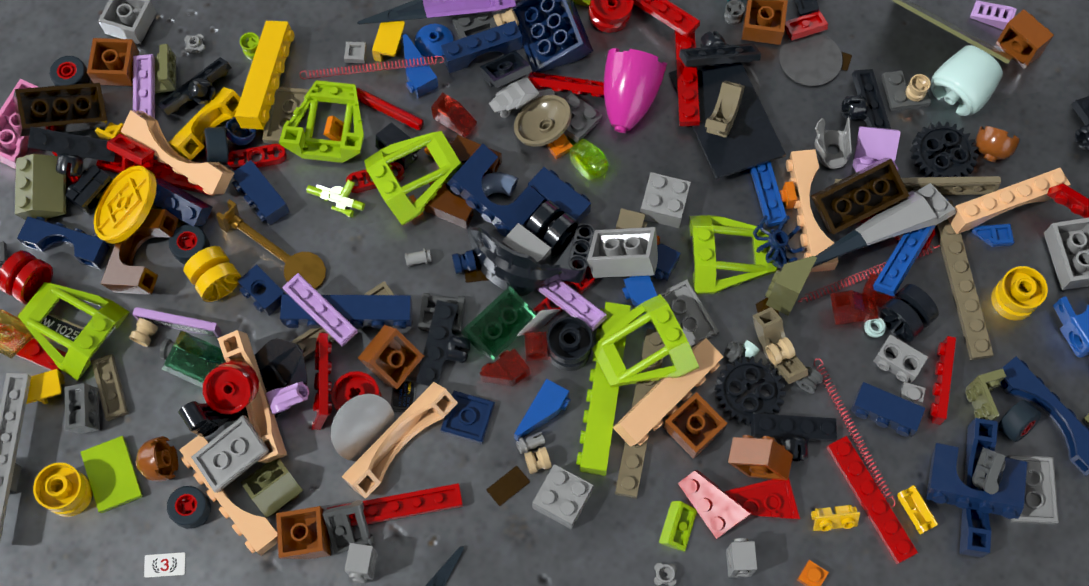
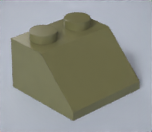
[241,459,303,518]

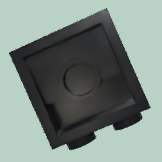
[480,50,532,88]

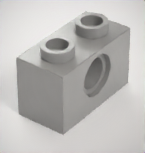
[726,538,757,578]

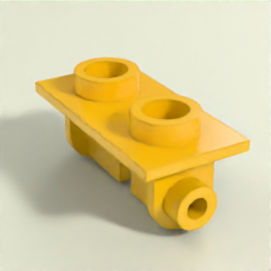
[896,485,938,535]
[811,505,860,531]

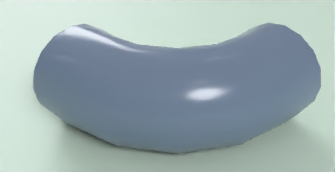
[481,172,519,197]

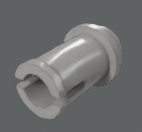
[405,248,432,267]
[516,431,546,454]

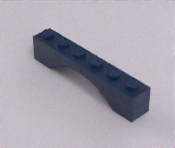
[999,356,1089,476]
[959,418,998,558]

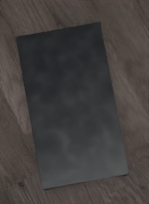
[669,62,786,179]

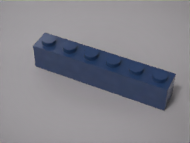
[280,294,412,329]

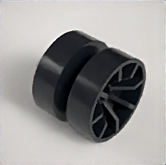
[525,200,579,257]
[879,284,939,342]
[547,317,593,371]

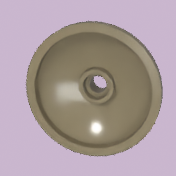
[514,95,572,147]

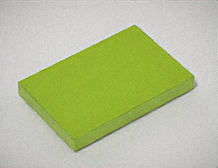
[80,435,143,513]

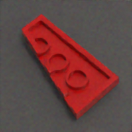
[312,333,332,430]

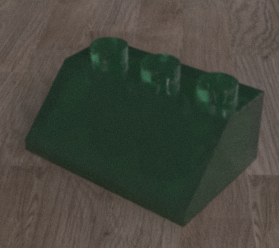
[461,286,537,361]
[162,330,226,388]

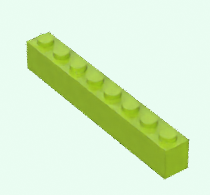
[576,302,631,476]

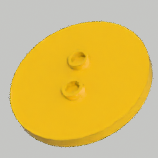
[94,166,156,244]

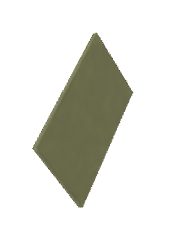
[891,0,1013,64]

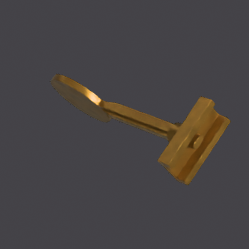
[216,199,326,290]

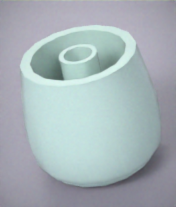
[931,45,1003,116]

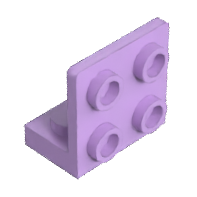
[852,126,900,172]

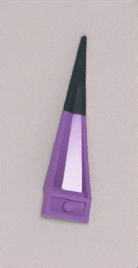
[357,0,516,25]

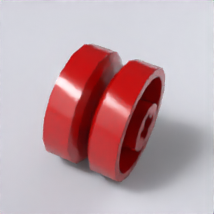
[588,0,634,33]
[0,250,53,305]
[203,360,259,414]
[331,371,382,412]

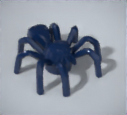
[753,215,805,268]

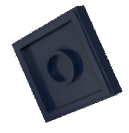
[440,390,495,444]

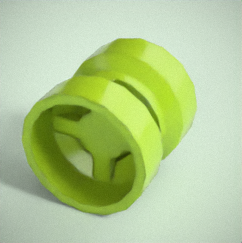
[240,32,259,59]

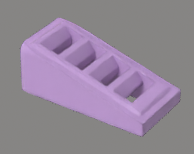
[970,0,1017,30]

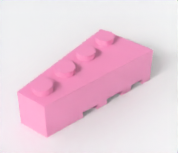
[0,79,38,169]

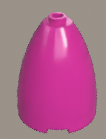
[604,48,667,133]

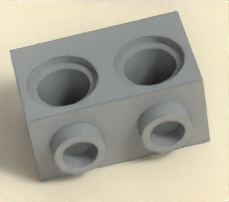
[873,334,928,384]
[344,543,378,584]

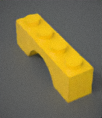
[168,87,240,161]

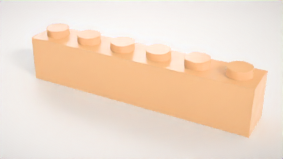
[612,338,723,447]

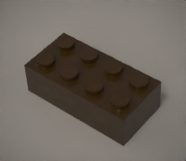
[13,83,107,136]
[811,158,909,235]

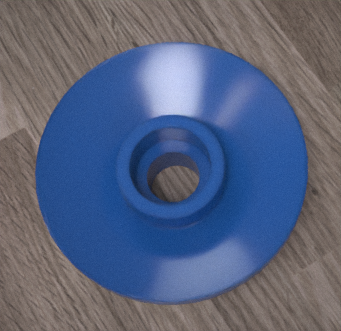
[415,24,454,59]

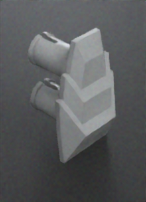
[489,76,539,118]

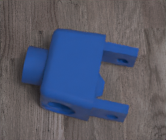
[1053,296,1089,358]

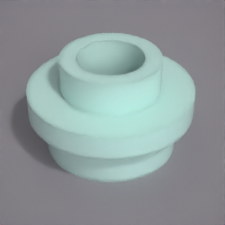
[864,317,886,338]

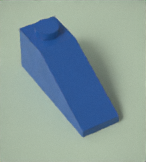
[403,34,439,98]
[622,276,657,315]
[514,379,571,441]

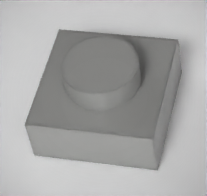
[344,41,367,64]
[900,382,926,406]

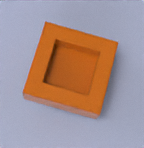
[323,116,344,141]
[546,133,573,159]
[780,181,797,209]
[797,560,829,586]

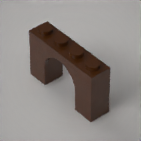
[422,135,502,229]
[100,209,179,295]

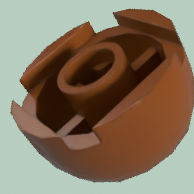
[976,126,1020,162]
[136,436,179,482]

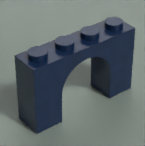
[447,143,545,237]
[926,443,1028,519]

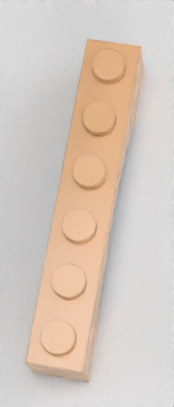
[121,110,234,196]
[786,149,838,273]
[948,168,1071,234]
[218,330,287,463]
[342,382,458,499]
[180,435,278,556]

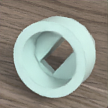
[741,340,760,359]

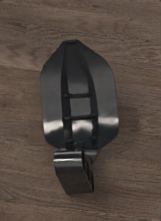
[468,223,594,296]
[178,338,308,437]

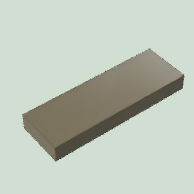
[91,354,129,421]

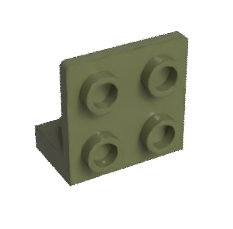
[155,44,176,93]
[966,368,1006,421]

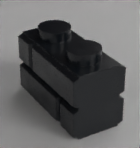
[65,165,113,215]

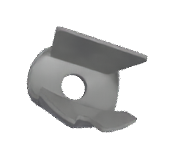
[815,118,852,169]

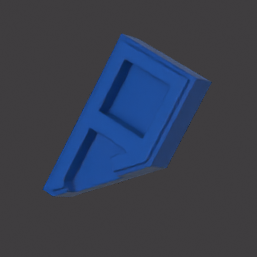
[971,224,1015,247]

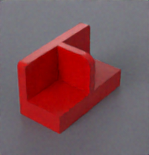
[107,133,155,171]

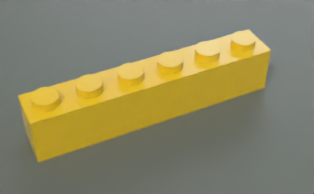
[235,21,294,130]

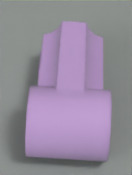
[265,382,310,414]

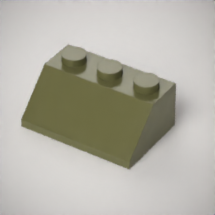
[15,154,66,220]
[765,256,817,316]

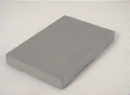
[657,279,719,348]
[191,415,269,493]
[1007,455,1059,524]

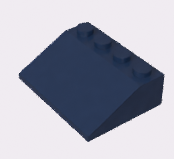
[512,0,593,73]

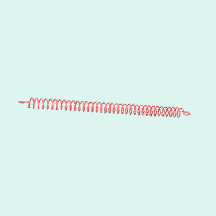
[300,56,444,79]
[798,244,940,302]
[814,358,895,507]

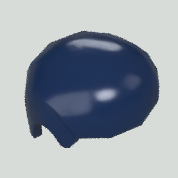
[225,117,256,146]

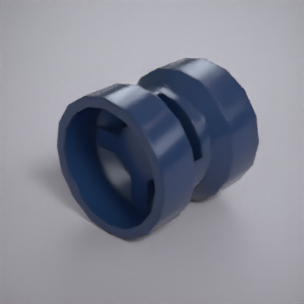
[452,250,476,274]

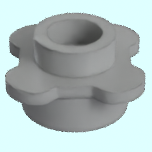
[184,34,205,54]
[654,563,677,586]

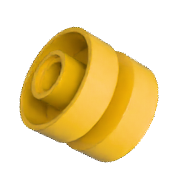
[183,246,241,302]
[991,266,1048,321]
[33,463,93,517]

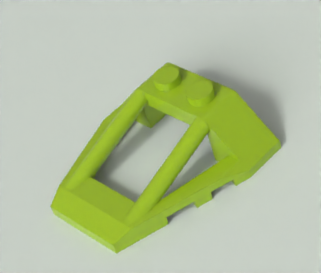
[279,80,364,163]
[364,131,462,225]
[689,215,777,294]
[18,282,130,381]
[592,294,699,387]

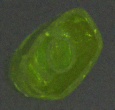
[569,139,609,180]

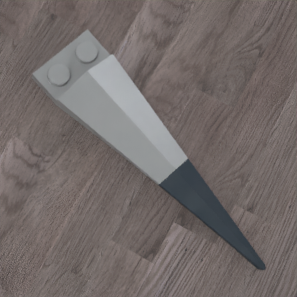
[812,183,956,268]

